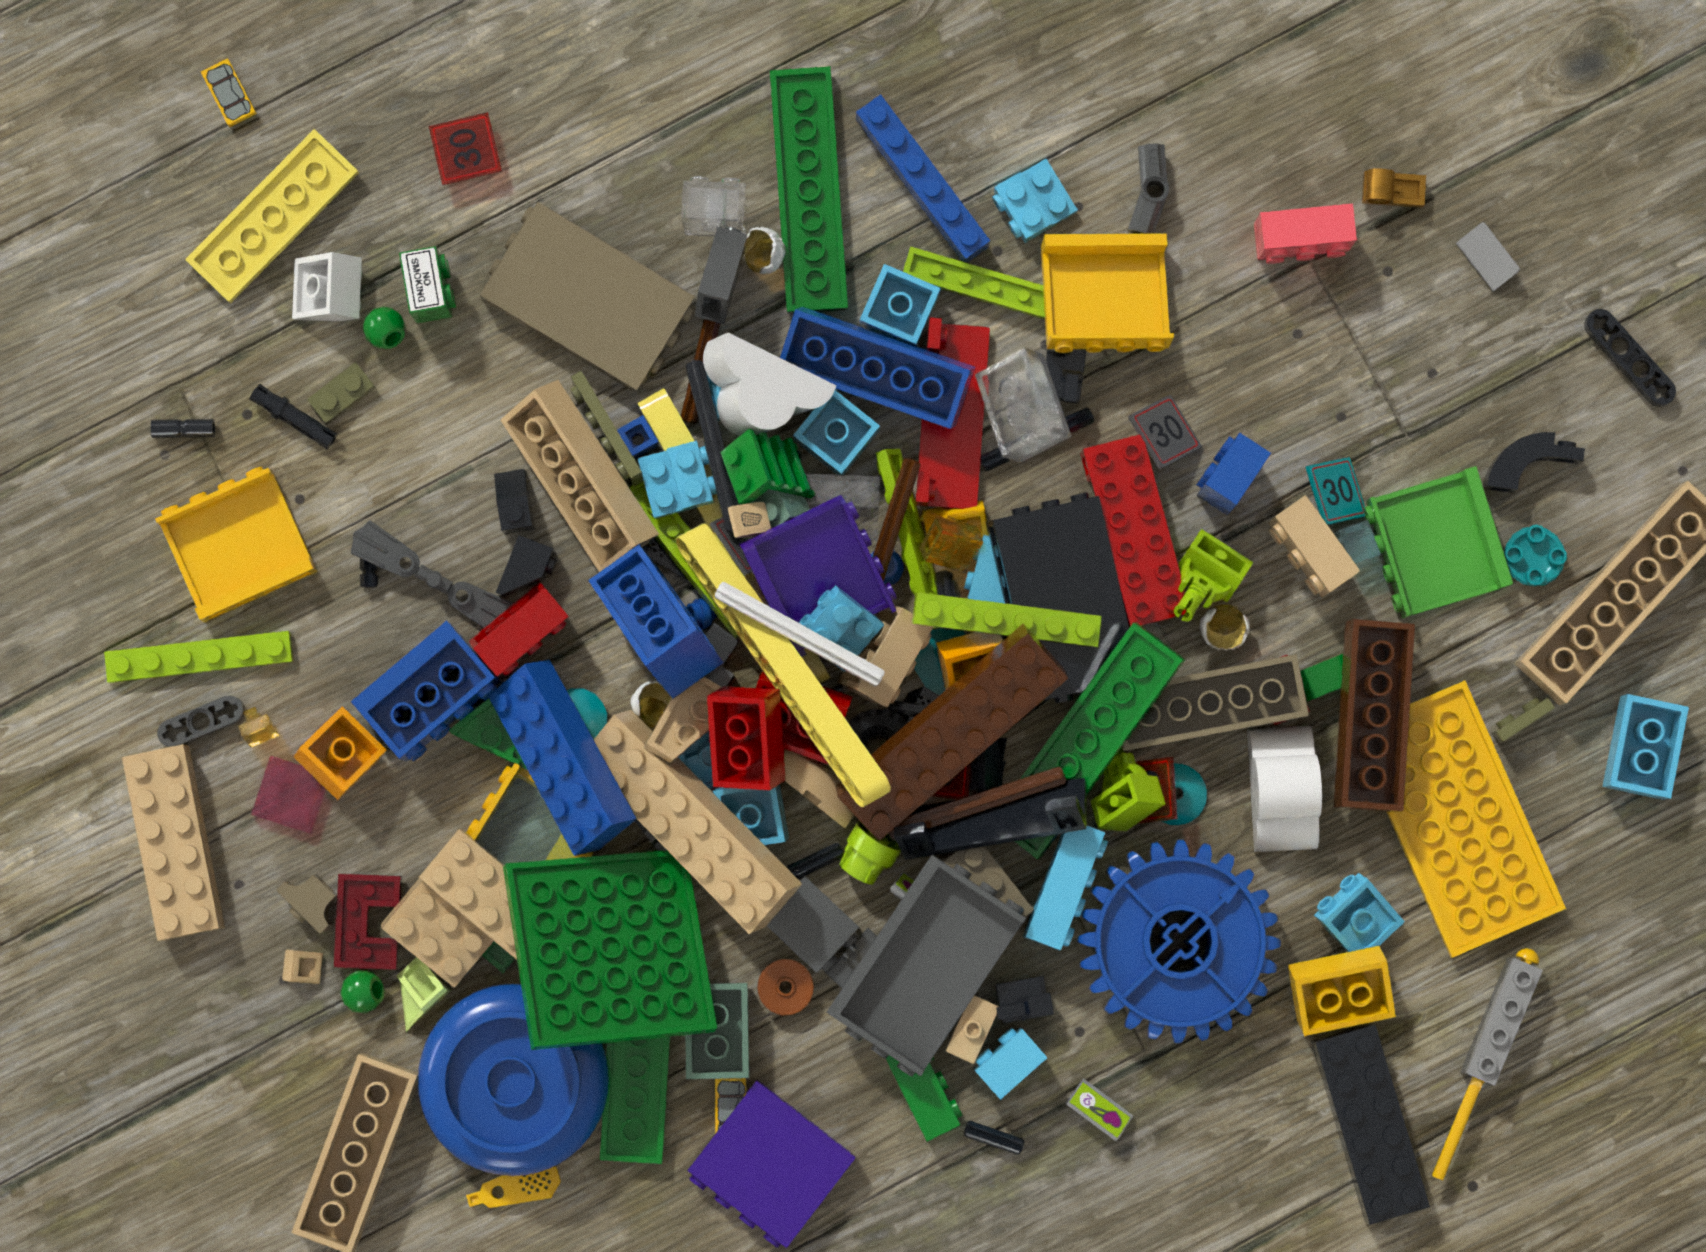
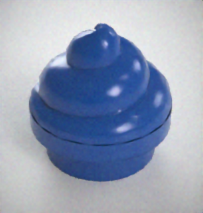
[686,598,717,630]

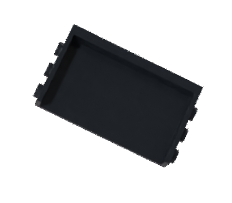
[986,492,1129,703]

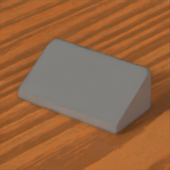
[1456,222,1520,291]

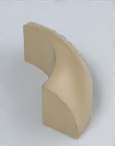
[784,749,854,828]

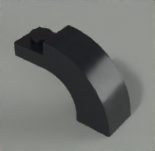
[1483,432,1585,493]

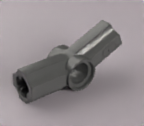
[1127,143,1170,234]

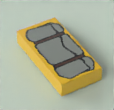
[201,58,257,127]
[715,1078,747,1134]

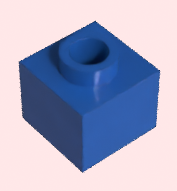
[617,415,659,459]

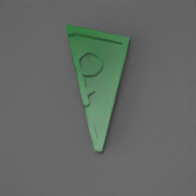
[449,699,527,770]

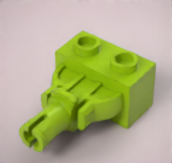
[1174,529,1253,622]
[1090,746,1165,831]

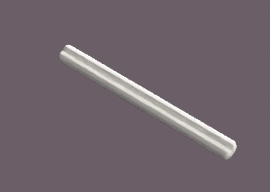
[714,582,885,686]

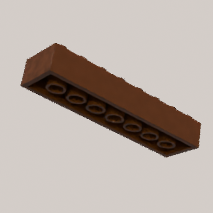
[835,623,1068,841]

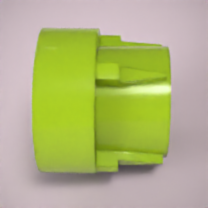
[839,821,901,885]

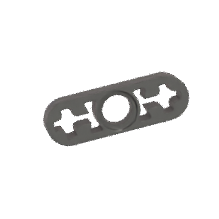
[157,696,245,747]

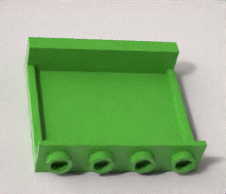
[1364,466,1513,618]

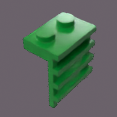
[720,429,815,505]

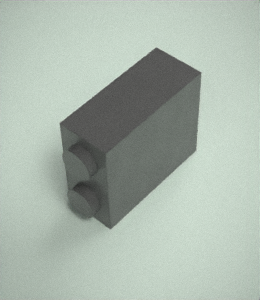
[695,227,747,324]
[767,876,859,973]

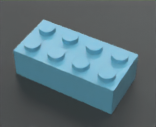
[1023,825,1108,950]

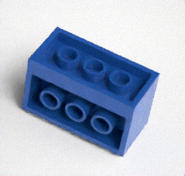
[588,544,724,699]
[351,621,501,762]

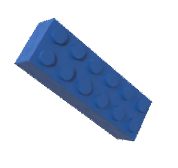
[780,307,975,429]
[488,660,636,856]

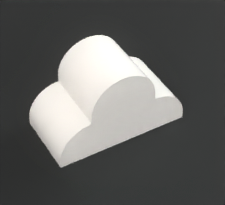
[703,333,836,436]
[1247,725,1322,852]

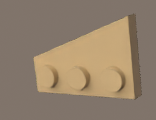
[644,677,721,763]

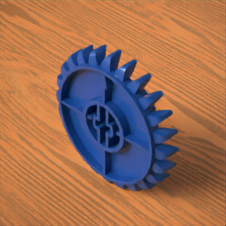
[1077,840,1281,1043]

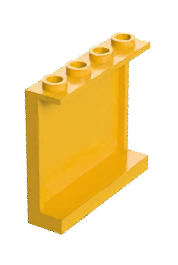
[1041,234,1174,353]
[155,466,318,622]

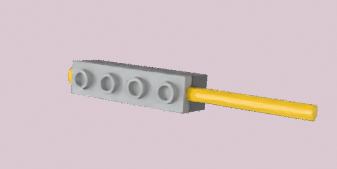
[1432,948,1543,1181]

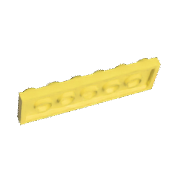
[185,129,359,304]

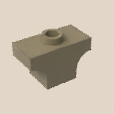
[276,874,337,934]

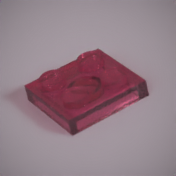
[251,756,326,834]

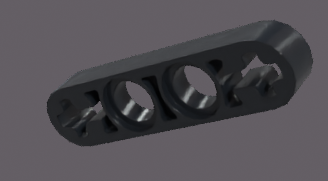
[1584,309,1676,407]

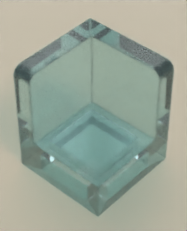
[1335,520,1381,564]

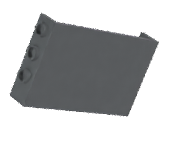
[826,854,1026,1077]

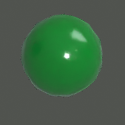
[363,306,406,350]
[340,970,384,1014]

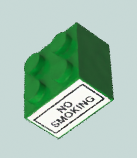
[399,246,456,324]

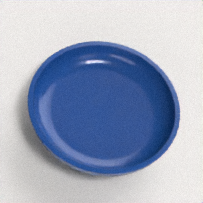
[418,984,609,1176]

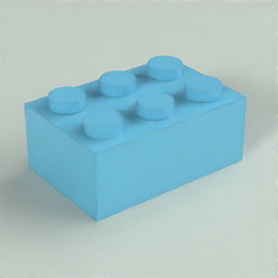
[1602,694,1689,800]

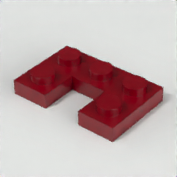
[334,874,402,970]

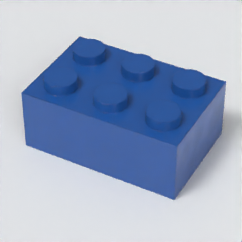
[1196,433,1271,515]

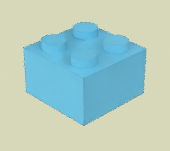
[859,264,941,346]
[793,390,880,478]
[713,784,789,845]
[974,1027,1047,1100]

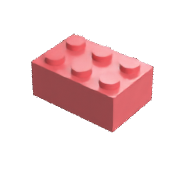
[1254,203,1357,264]

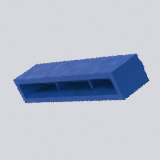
[856,94,990,263]

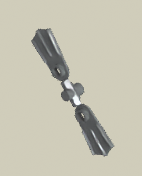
[351,520,513,629]

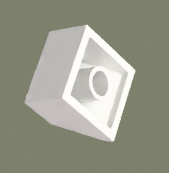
[292,252,362,321]

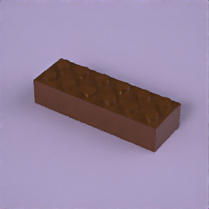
[1334,619,1415,812]

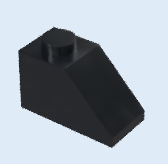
[494,469,535,535]
[496,535,558,597]

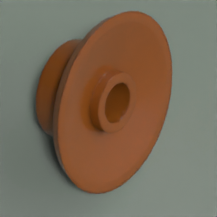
[758,959,814,1015]

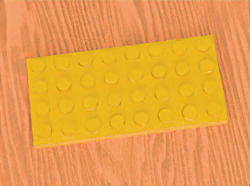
[1387,680,1566,958]

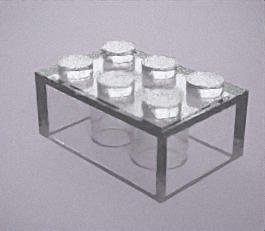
[681,176,748,236]
[975,347,1071,463]

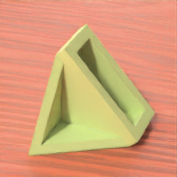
[396,957,452,1032]

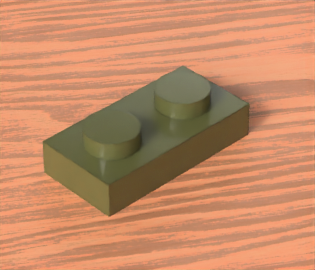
[307,362,376,425]
[1492,697,1555,743]

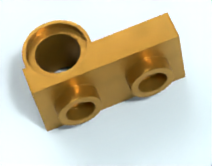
[1362,168,1426,208]

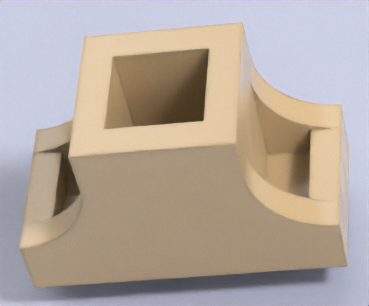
[945,995,999,1064]

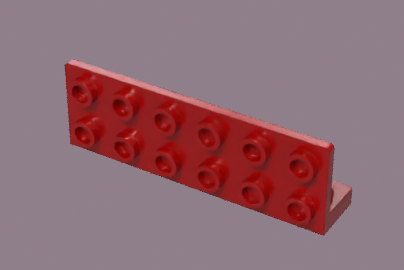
[915,318,990,509]
[1080,434,1186,628]

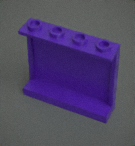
[739,495,897,657]
[687,1080,856,1248]

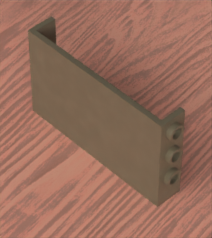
[480,202,696,395]

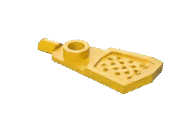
[466,1166,561,1208]

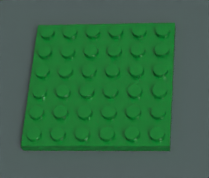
[503,850,717,1050]

